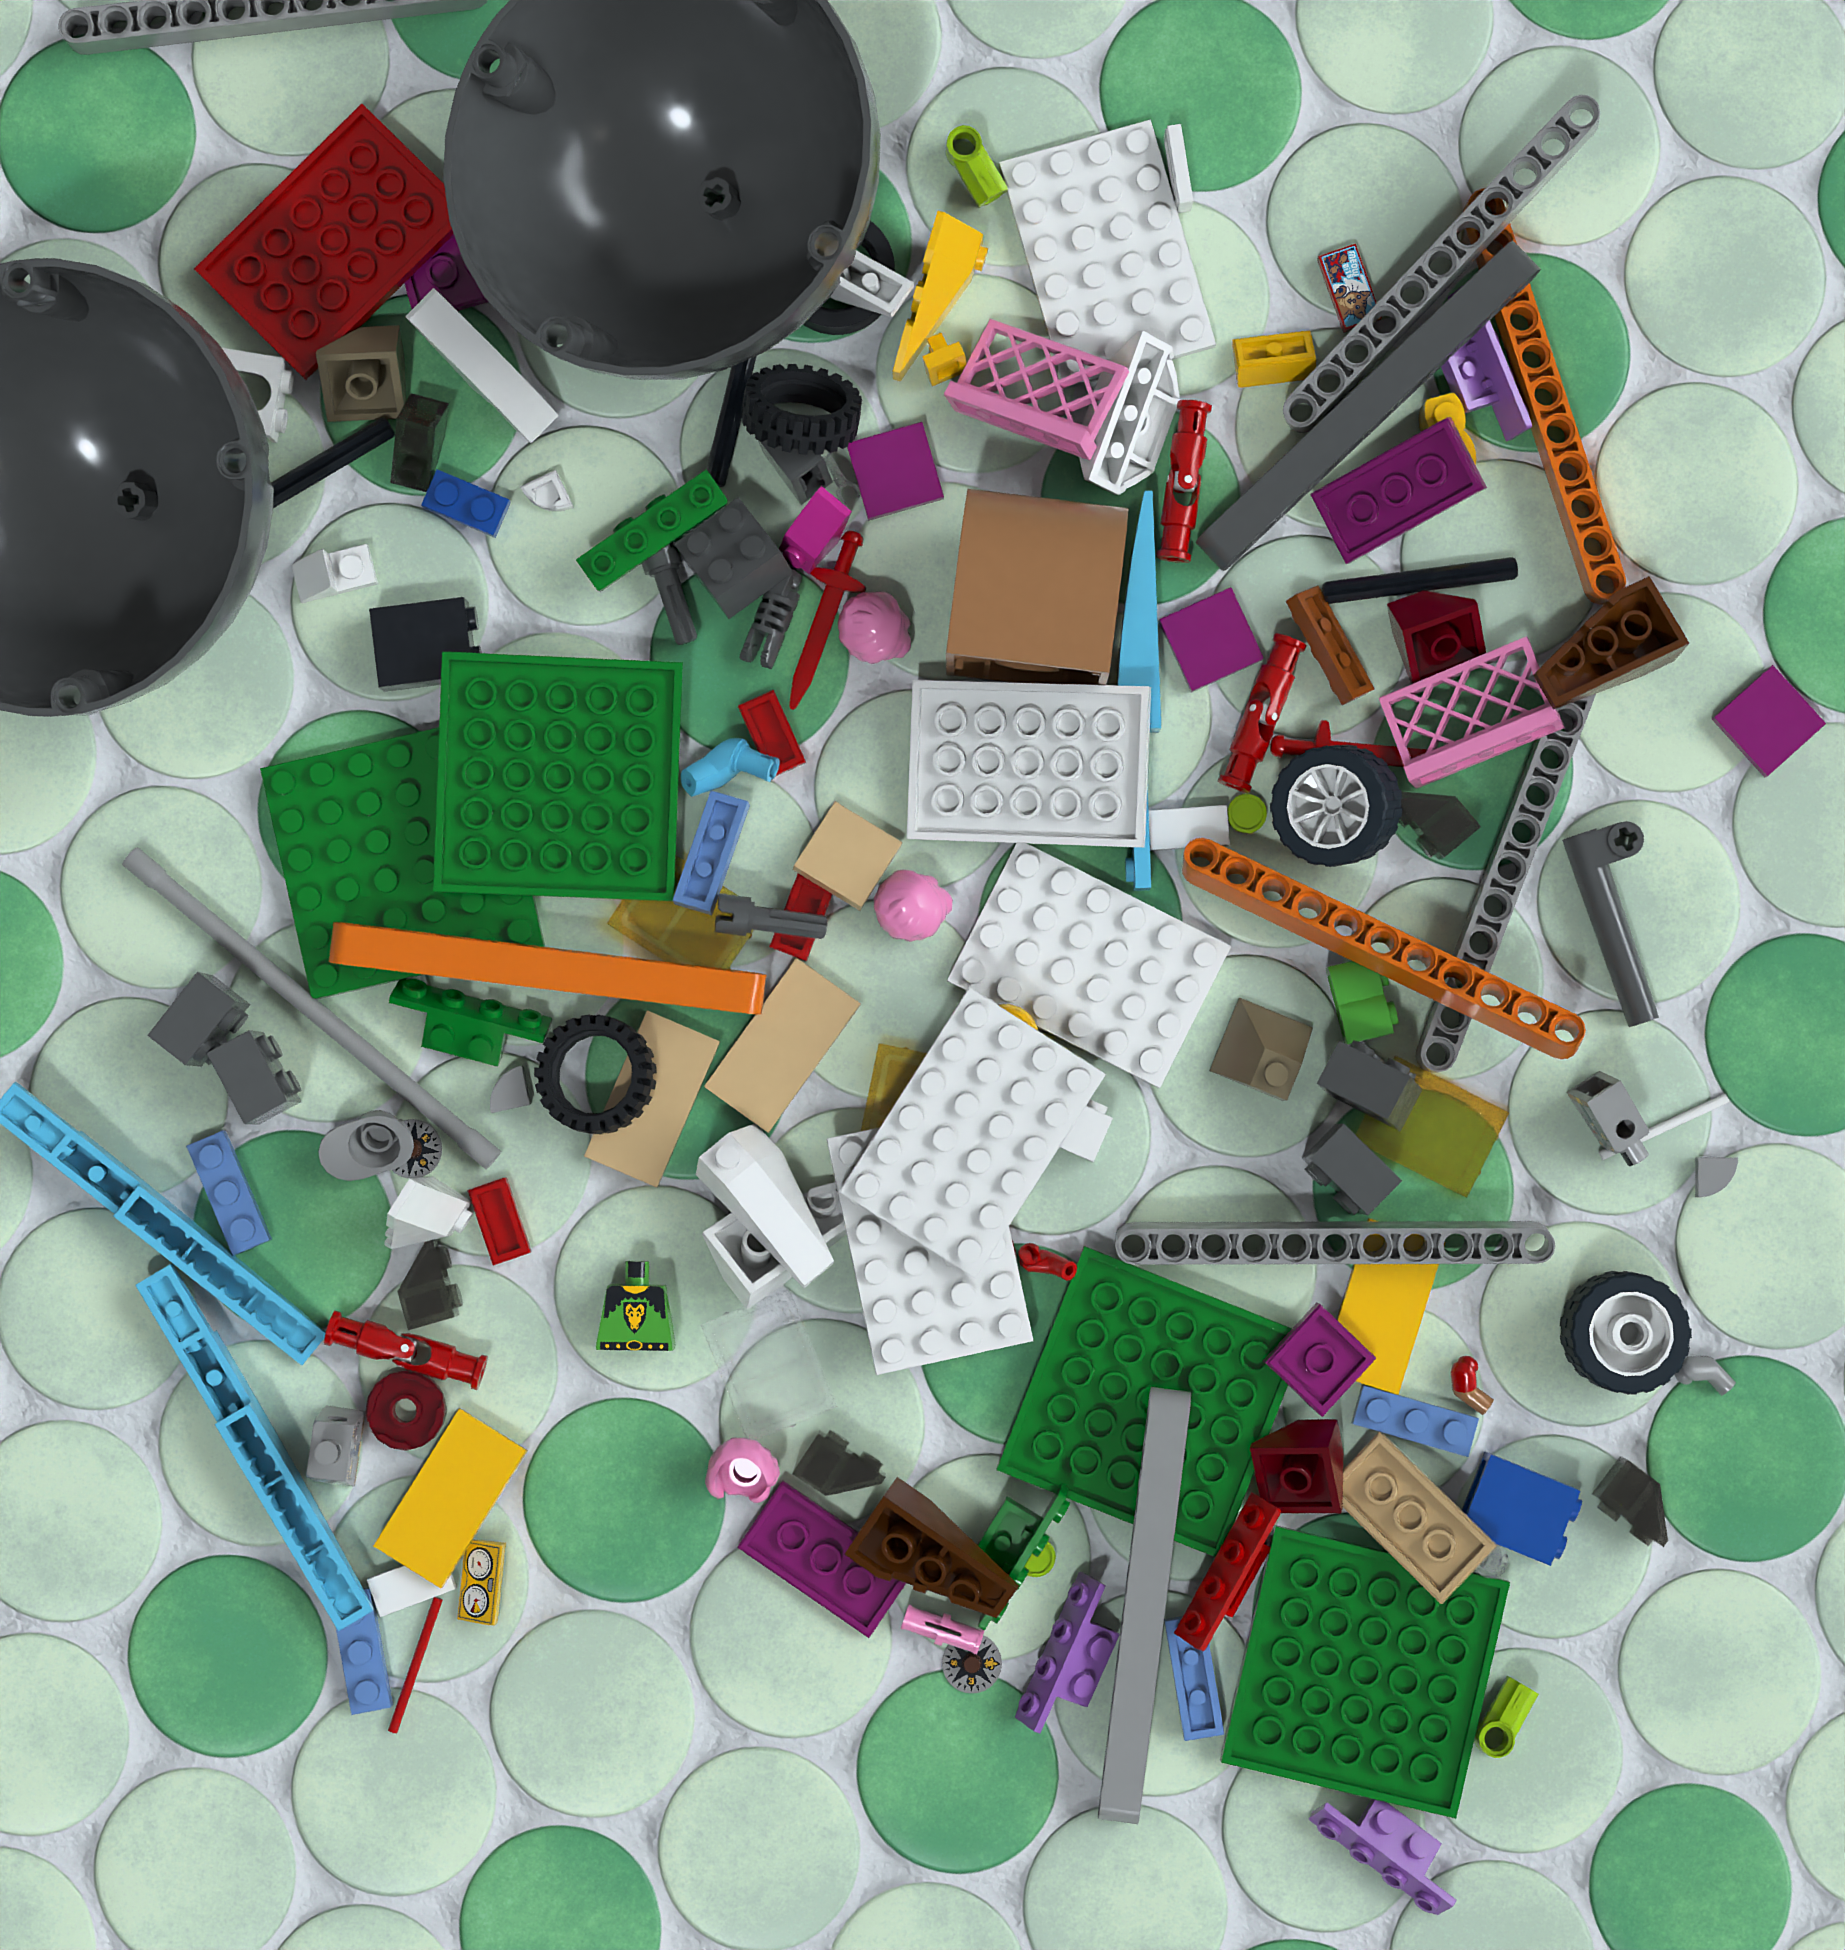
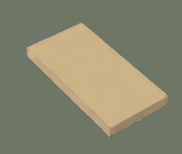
[704,957,861,1133]
[584,1010,720,1188]
[1343,1432,1498,1604]

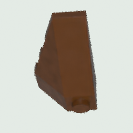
[1533,576,1689,709]
[844,1477,1019,1618]

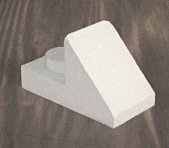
[291,544,378,603]

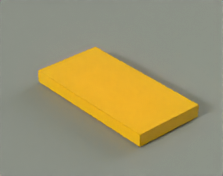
[1336,1218,1446,1395]
[373,1408,528,1588]

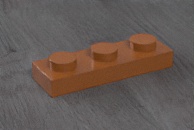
[1286,585,1375,705]

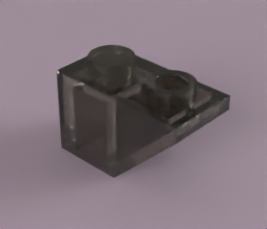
[390,393,449,492]
[1398,791,1481,860]
[397,1239,463,1330]
[792,1429,886,1496]
[1592,1456,1668,1547]

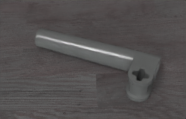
[1562,821,1659,1027]

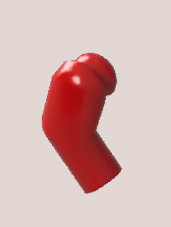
[1018,1243,1077,1281]

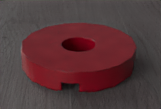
[365,1370,447,1451]

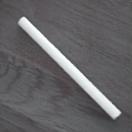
[1599,1094,1729,1160]

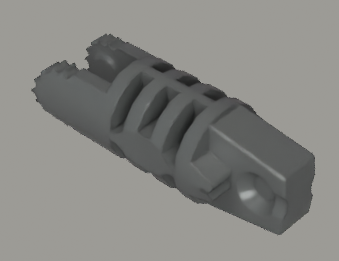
[739,569,802,669]

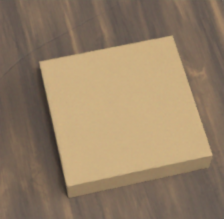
[793,801,902,911]

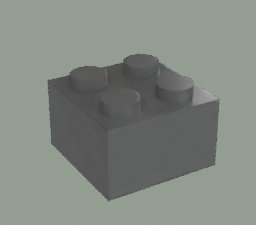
[674,497,793,619]
[147,972,251,1067]
[206,1030,301,1125]
[1317,1040,1423,1131]
[1302,1124,1402,1215]

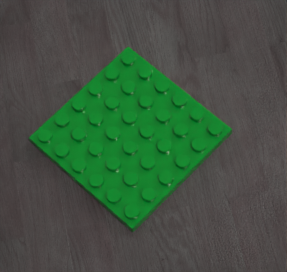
[433,651,683,902]
[260,727,545,999]
[996,1246,1292,1557]
[1220,1525,1510,1819]

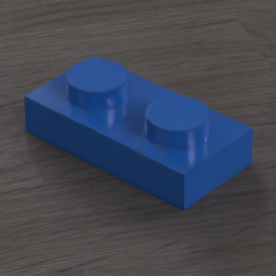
[421,469,511,538]

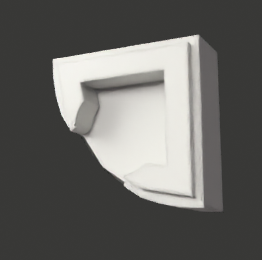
[520,470,574,511]

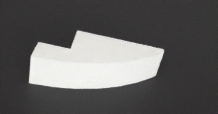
[405,288,559,444]

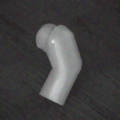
[1675,1356,1736,1396]

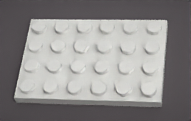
[999,119,1216,390]
[907,680,1151,848]
[947,843,1231,1088]
[839,987,1106,1278]
[826,1127,1033,1375]

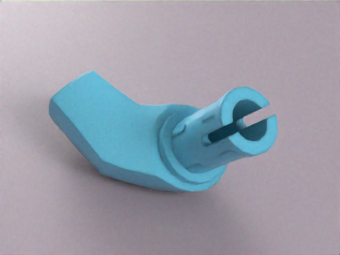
[680,738,780,797]

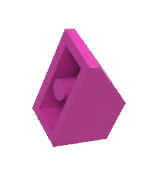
[779,486,852,574]

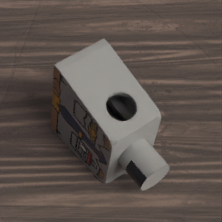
[1566,1071,1649,1166]
[306,1406,365,1487]

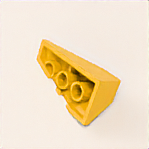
[892,211,988,381]

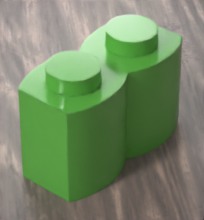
[1326,961,1399,1045]

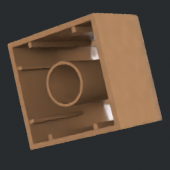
[946,489,1128,685]

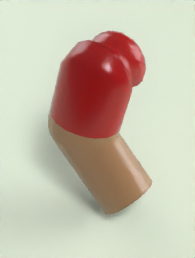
[1451,1356,1494,1415]

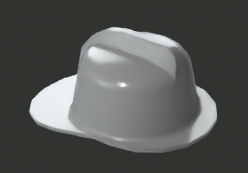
[318,1110,414,1181]

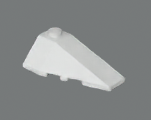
[702,1182,846,1310]

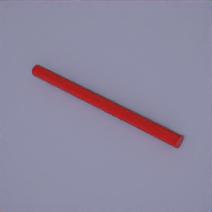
[388,1597,443,1734]

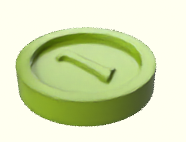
[1227,794,1267,834]
[1024,1541,1056,1577]

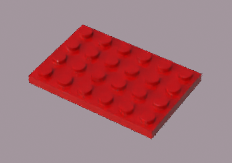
[194,104,454,380]

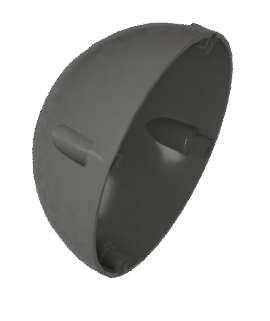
[443,0,881,380]
[0,258,274,717]

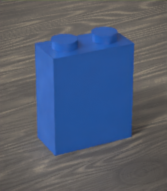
[1461,1451,1582,1566]

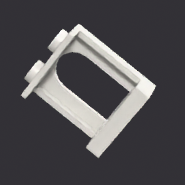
[222,348,294,443]

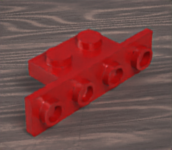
[1174,1492,1281,1651]

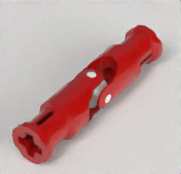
[1156,400,1212,563]
[1218,633,1307,794]
[324,1310,488,1390]

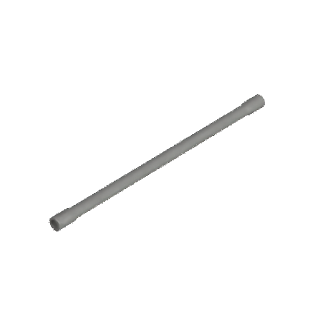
[122,847,501,1169]

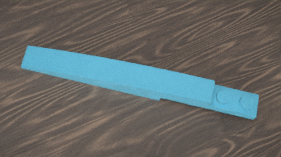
[1116,491,1161,891]
[0,1082,326,1365]
[135,1263,374,1631]

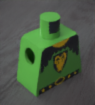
[596,1261,675,1351]

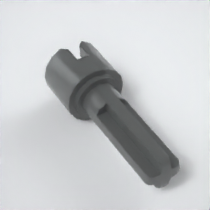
[642,541,697,645]
[714,893,827,939]

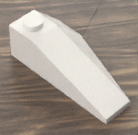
[696,1124,834,1288]
[384,1176,473,1249]

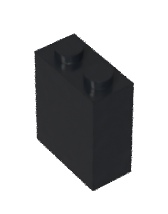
[369,597,482,692]

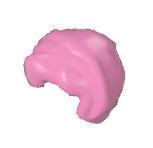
[838,591,911,664]
[874,869,953,942]
[705,1437,780,1503]

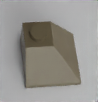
[316,325,407,422]
[1209,998,1313,1101]

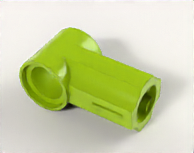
[945,125,1008,208]
[1474,1676,1539,1758]

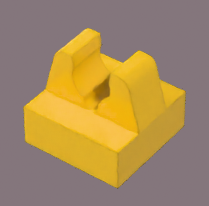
[922,333,967,386]

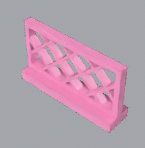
[944,319,1129,461]
[1379,636,1565,789]

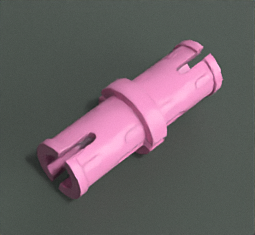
[901,1605,984,1655]

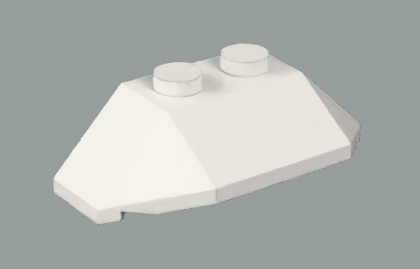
[1079,331,1180,495]

